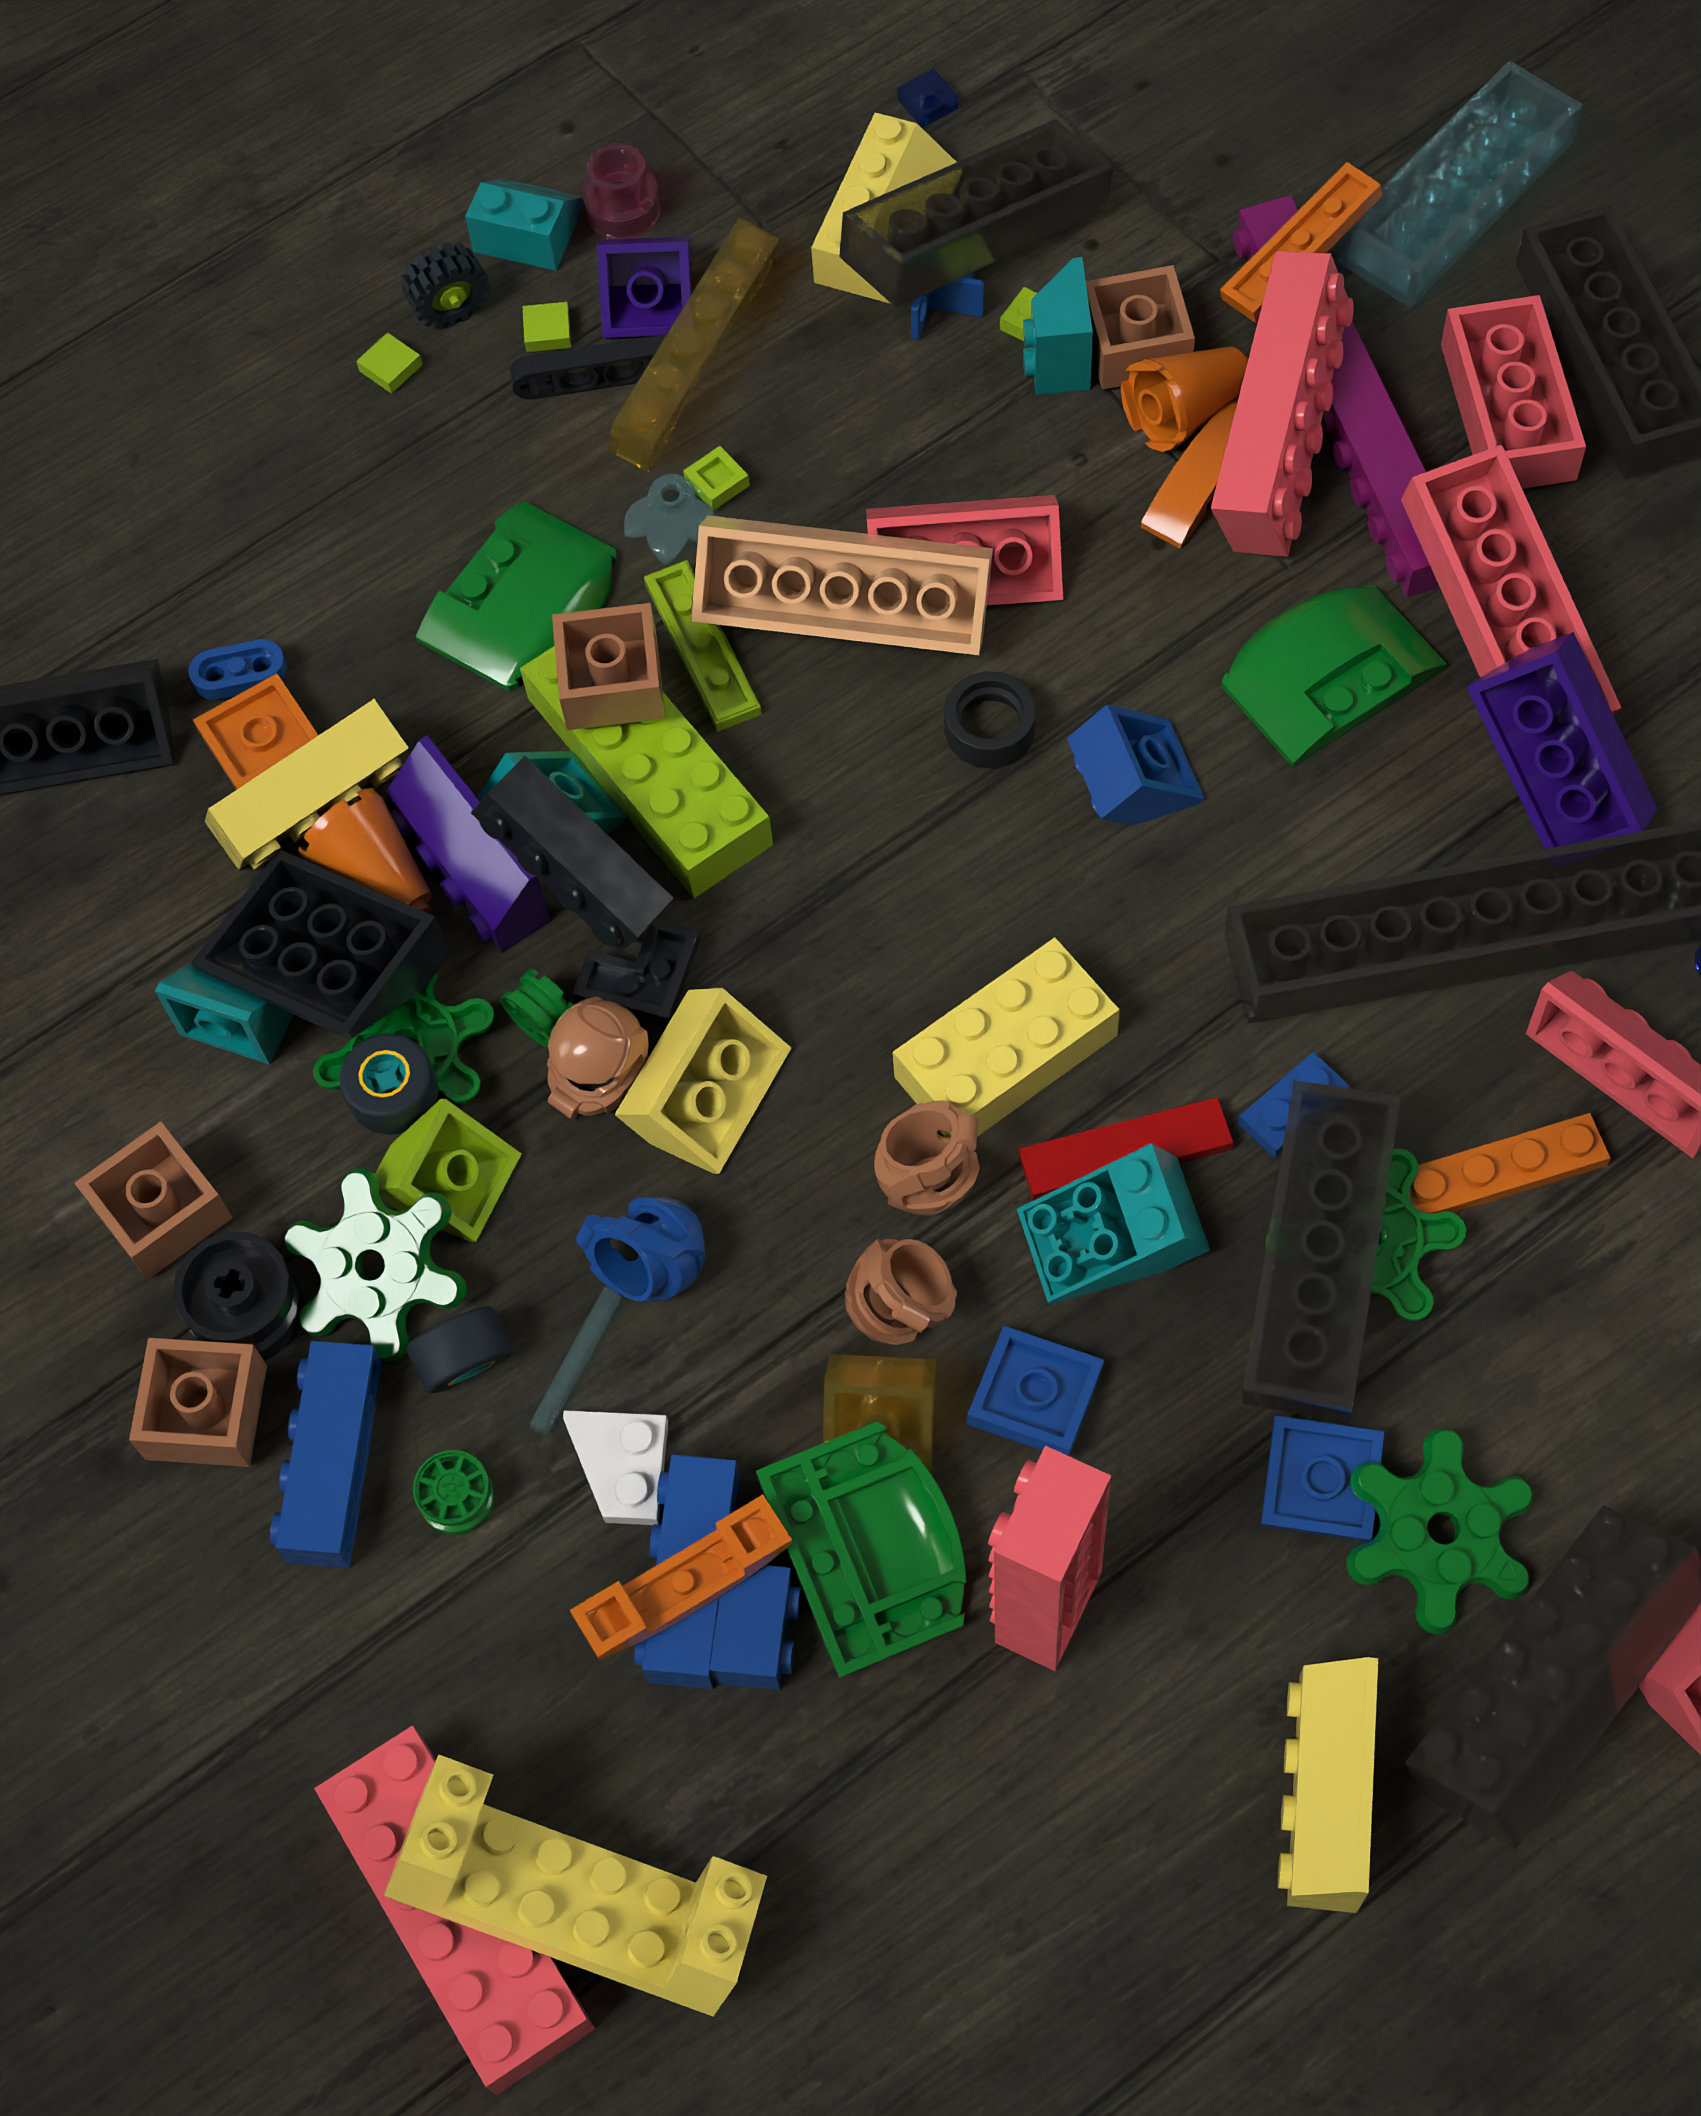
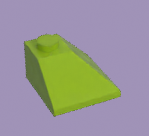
[375,1099,522,1242]

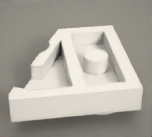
[563,1411,668,1525]

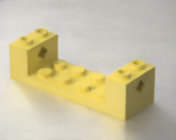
[384,1754,767,2016]

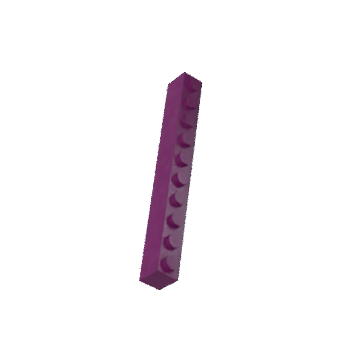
[1233,195,1440,598]

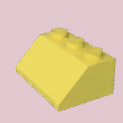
[615,988,791,1174]

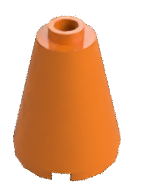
[1121,346,1248,452]
[298,788,432,913]

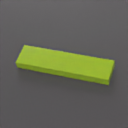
[644,560,762,732]

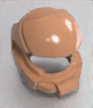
[547,996,649,1120]
[874,1101,980,1216]
[845,1239,957,1345]

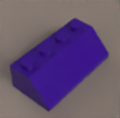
[1467,632,1658,864]
[386,736,551,954]

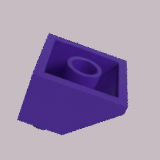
[597,236,694,338]

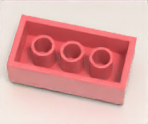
[1441,295,1586,489]

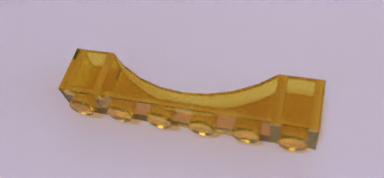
[607,218,779,472]

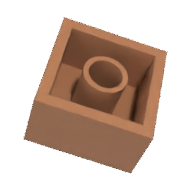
[1086,265,1195,389]
[552,603,665,730]
[75,1121,233,1280]
[129,1338,267,1467]

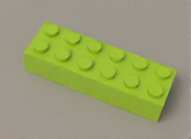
[520,646,773,899]

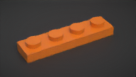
[1220,162,1383,323]
[1409,1113,1611,1214]

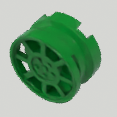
[500,969,574,1048]
[413,1450,495,1536]

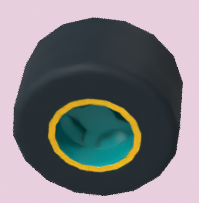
[339,1033,439,1135]
[407,1306,513,1393]

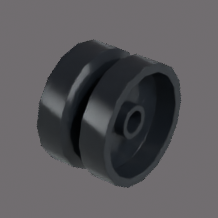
[173,1232,304,1360]

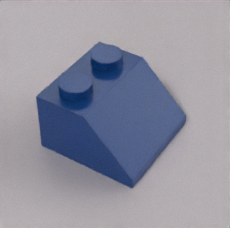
[1067,704,1205,826]

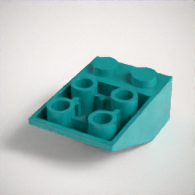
[1017,1143,1210,1304]

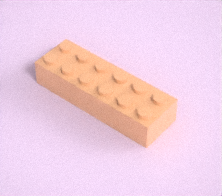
[691,515,993,655]

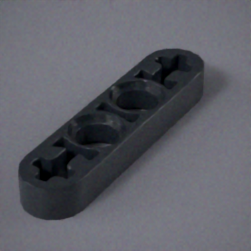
[510,334,689,400]

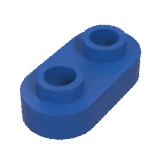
[189,639,287,700]

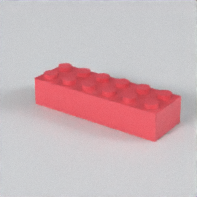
[1211,251,1354,557]
[1401,445,1622,716]
[988,1446,1111,1671]
[314,1725,595,2095]

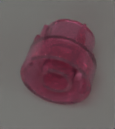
[582,143,661,239]

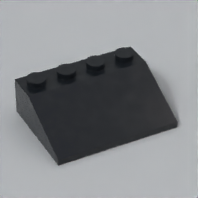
[191,849,453,1040]

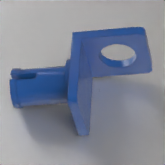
[911,247,984,339]

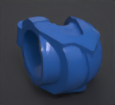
[576,1196,705,1302]

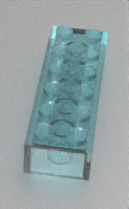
[1338,60,1583,309]

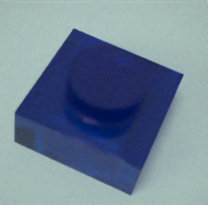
[897,68,958,128]

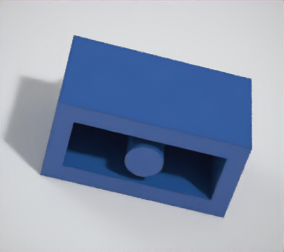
[709,1565,802,1690]

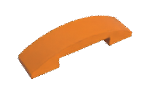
[1141,396,1239,549]
[570,1495,792,1660]

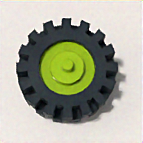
[401,242,491,329]

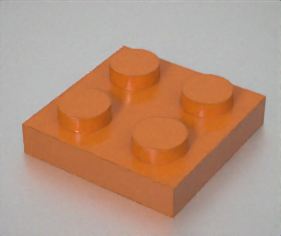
[193,673,319,790]

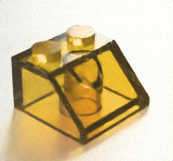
[823,1354,937,1475]

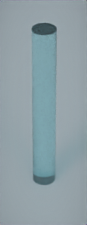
[529,1287,622,1435]

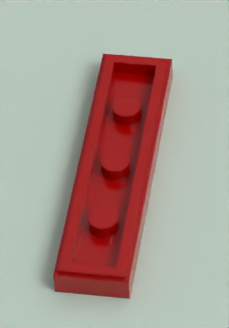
[1018,1097,1233,1201]

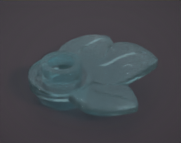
[624,474,715,565]

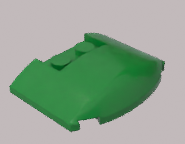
[416,501,617,692]
[1221,585,1447,768]
[756,1421,966,1678]

